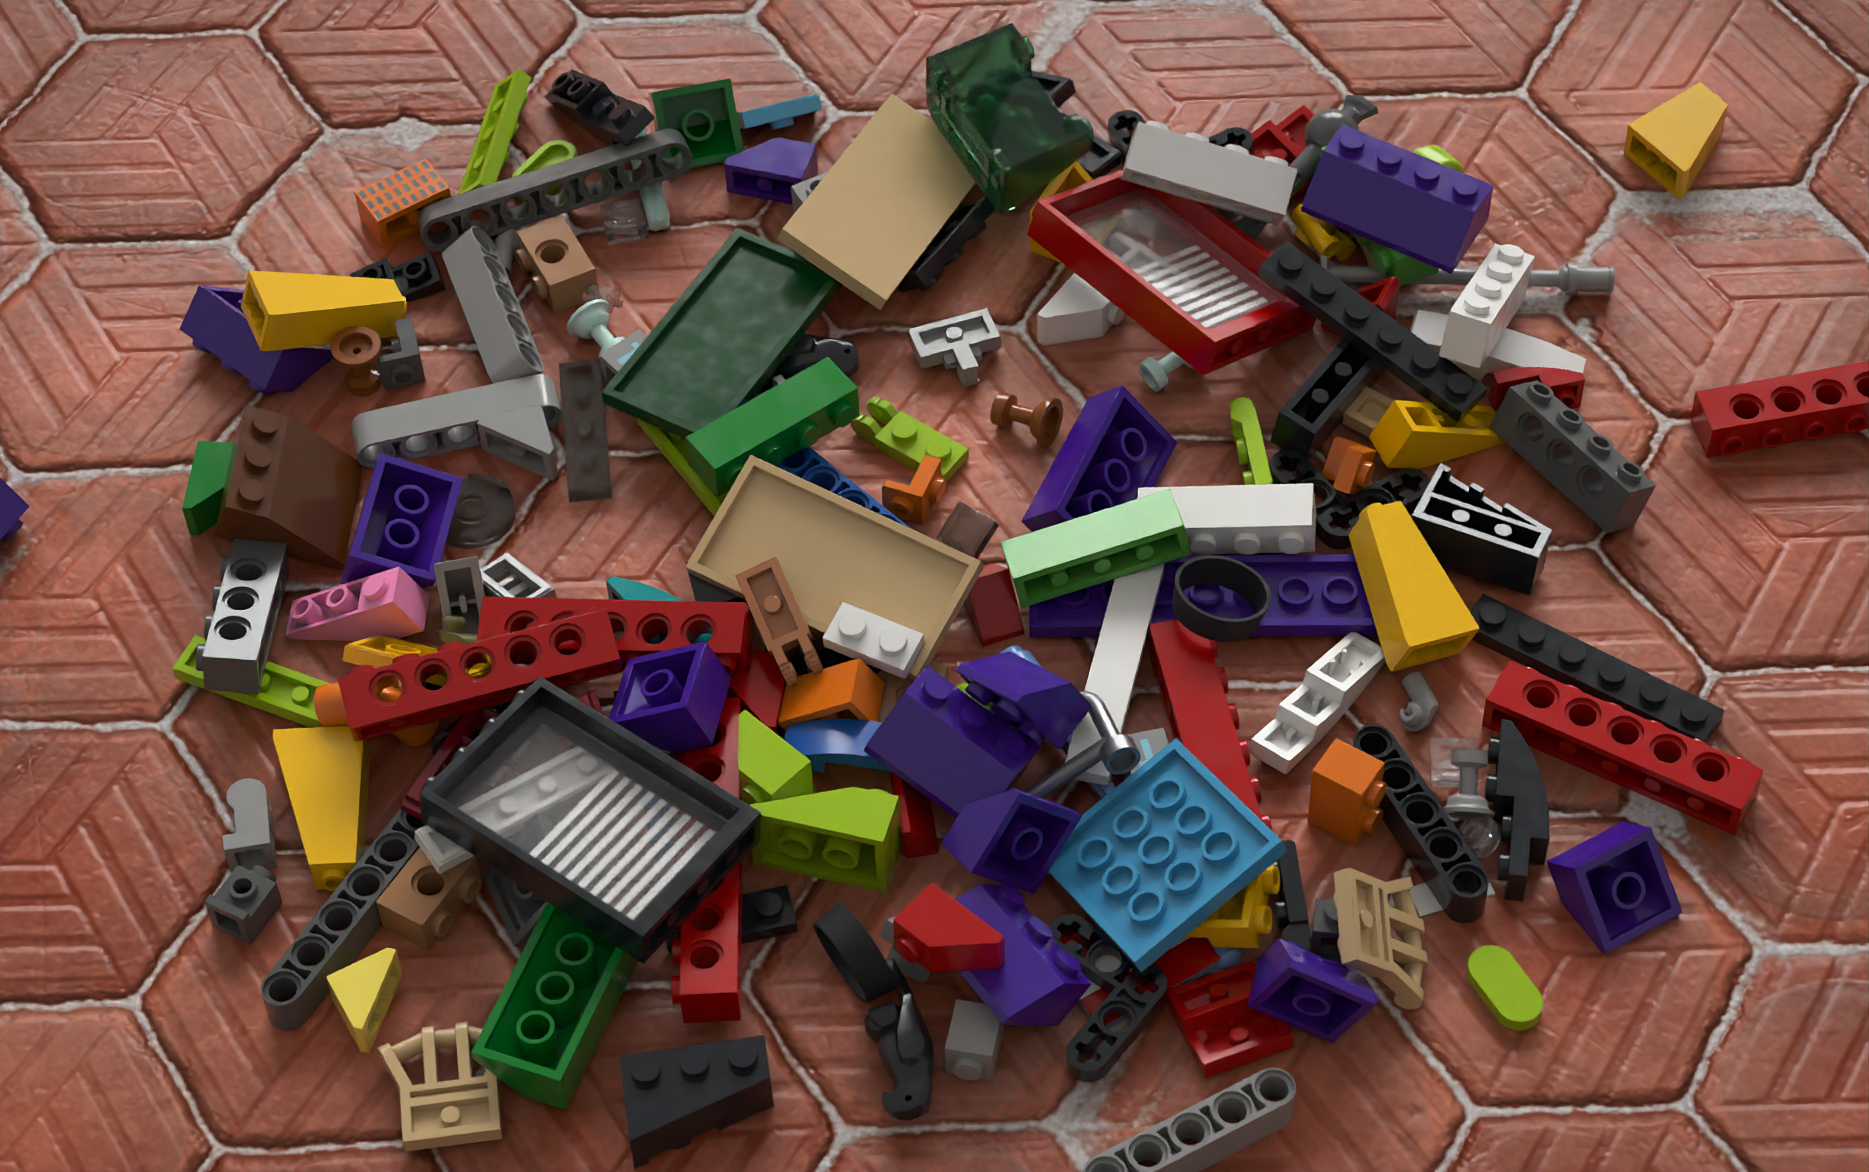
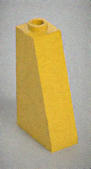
[241,270,407,351]
[1348,501,1480,672]
[272,726,370,892]

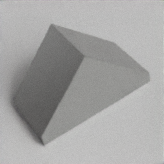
[477,404,558,481]
[433,556,485,635]

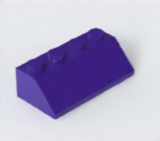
[1301,124,1493,274]
[1021,385,1178,532]

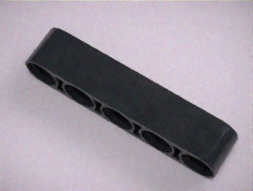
[1353,724,1489,923]

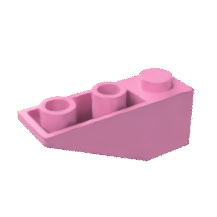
[285,567,430,641]

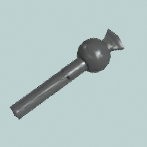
[1236,95,1379,239]

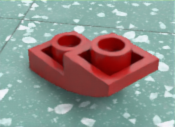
[1488,367,1585,411]

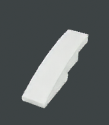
[1410,310,1586,381]
[1249,632,1386,775]

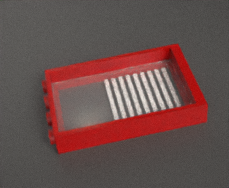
[1027,169,1316,376]

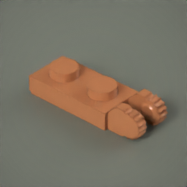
[735,556,823,686]

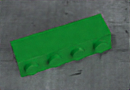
[686,357,860,497]

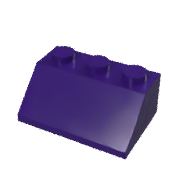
[179,285,333,395]
[340,453,463,588]
[863,666,1039,818]
[955,884,1091,1026]

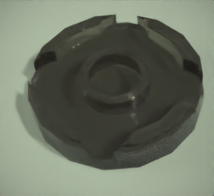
[446,473,516,549]

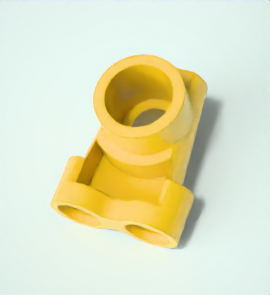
[1290,204,1356,261]

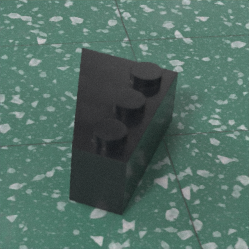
[1411,463,1552,596]
[620,1035,774,1169]

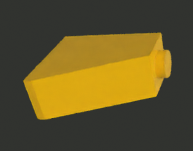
[1623,82,1728,199]

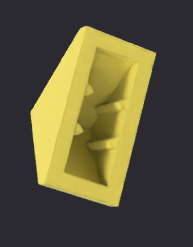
[326,948,403,1054]

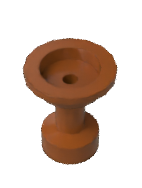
[330,326,382,397]
[990,392,1063,447]

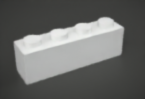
[1120,121,1298,226]
[1439,244,1535,369]
[1137,483,1316,555]

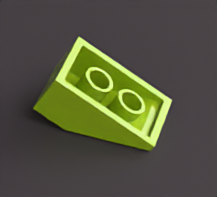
[750,787,902,894]

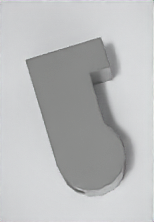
[223,778,277,873]

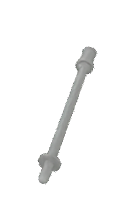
[1320,256,1615,296]

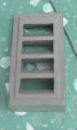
[480,553,557,598]

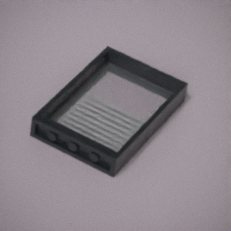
[419,676,761,964]

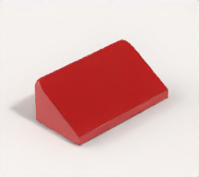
[890,771,939,858]

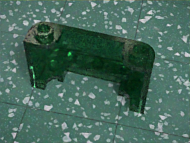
[926,23,1095,214]

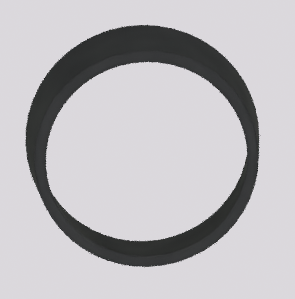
[1172,555,1271,642]
[813,901,898,1004]

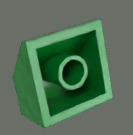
[648,78,744,168]

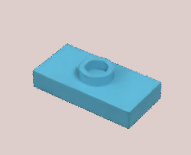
[737,94,822,130]

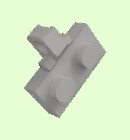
[908,308,1001,387]

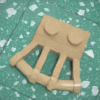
[1334,868,1428,1010]
[377,1022,503,1152]

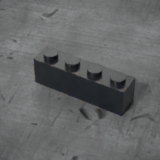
[1270,323,1406,460]

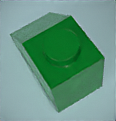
[182,441,234,535]

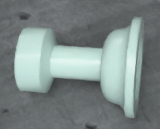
[566,299,625,359]
[1138,351,1193,392]

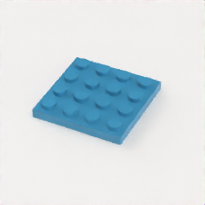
[1047,738,1288,972]

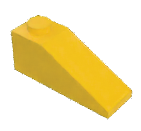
[1368,400,1506,469]

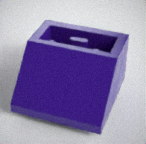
[956,651,1092,750]

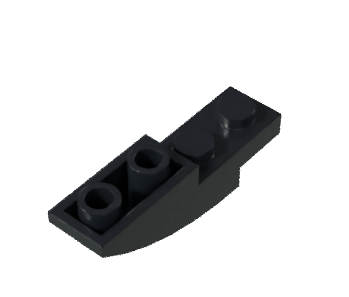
[544,70,655,146]
[1484,719,1549,902]

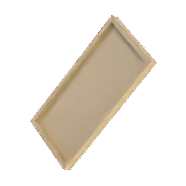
[777,93,991,310]
[685,455,984,680]

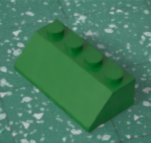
[471,903,639,1110]

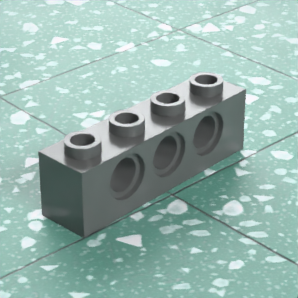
[1489,380,1656,533]
[196,539,289,694]

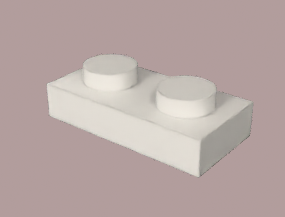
[822,602,925,679]

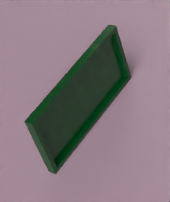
[602,228,843,439]

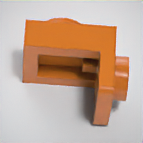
[1322,437,1377,494]
[882,455,946,524]

